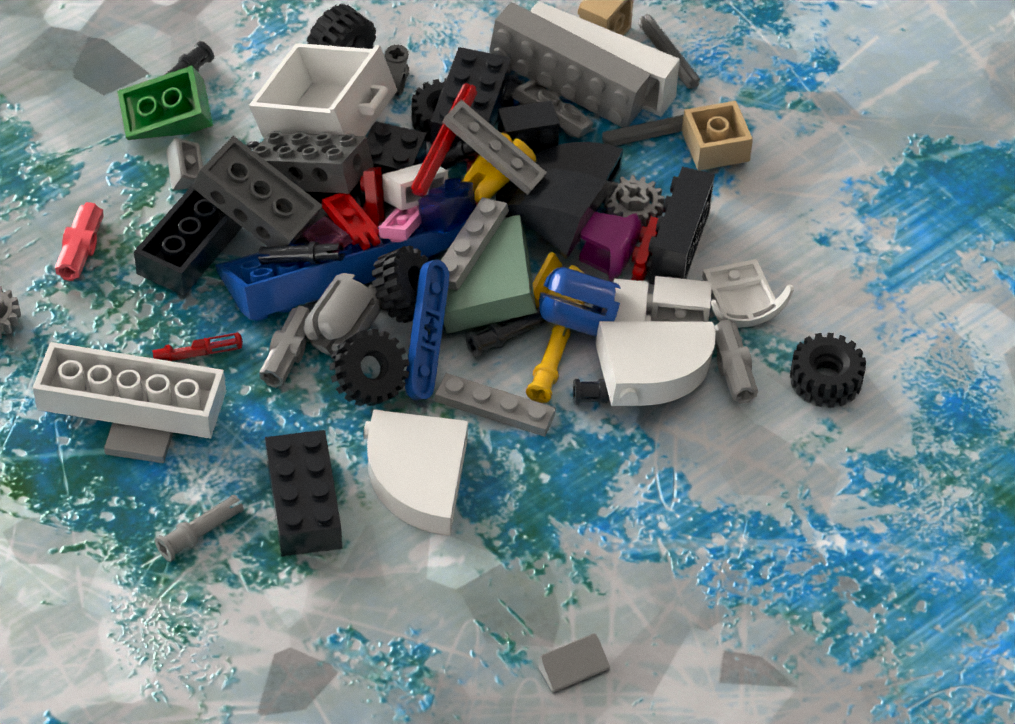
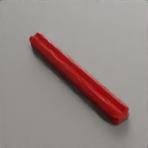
[411,83,477,197]

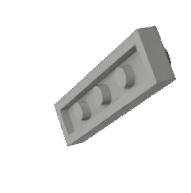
[442,100,547,195]
[441,197,509,291]
[435,373,556,437]

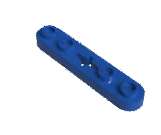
[405,260,449,401]

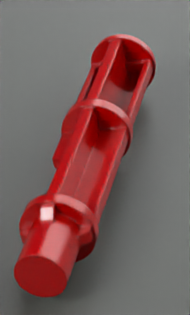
[152,332,243,361]

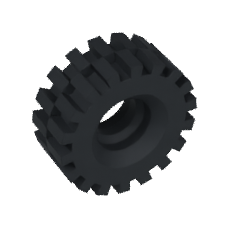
[411,78,447,142]
[372,246,428,323]
[330,329,409,406]
[790,333,866,408]

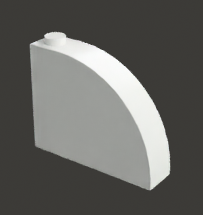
[595,321,715,406]
[364,410,468,536]

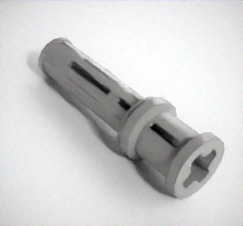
[155,494,244,561]

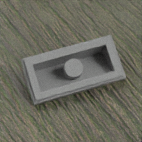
[166,137,203,189]
[539,633,610,693]

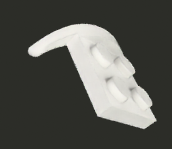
[702,259,794,328]

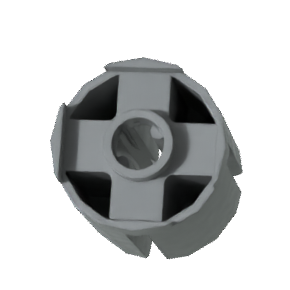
[304,273,383,356]

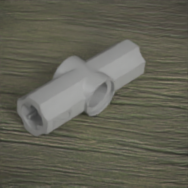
[259,306,311,388]
[714,319,758,404]

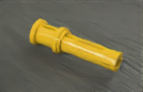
[526,325,571,403]

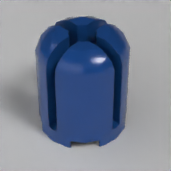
[539,267,621,337]

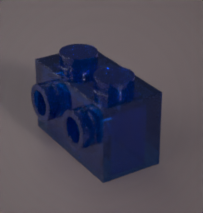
[418,178,476,234]

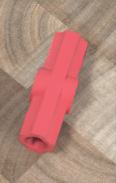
[55,202,104,281]

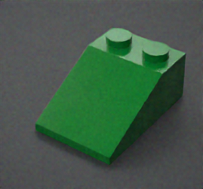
[117,66,213,140]

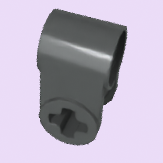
[384,45,409,96]

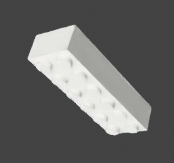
[530,1,680,117]
[33,342,226,439]

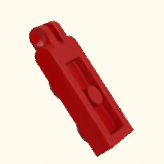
[322,193,380,250]
[631,216,658,281]

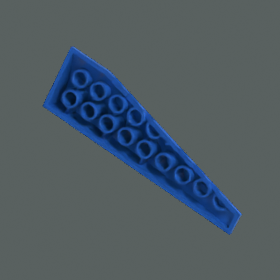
[215,207,476,321]

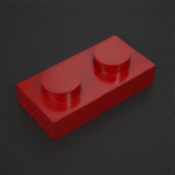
[360,167,386,227]

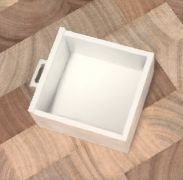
[249,43,397,139]

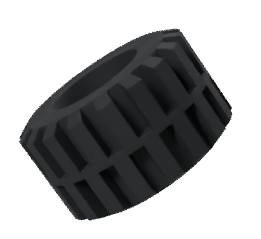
[307,4,376,49]

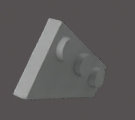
[512,79,594,139]

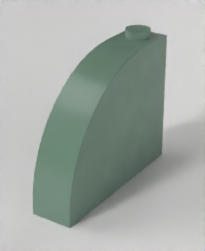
[443,215,537,334]

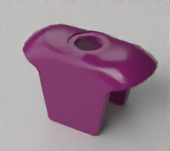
[579,212,642,282]

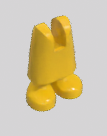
[458,133,536,203]

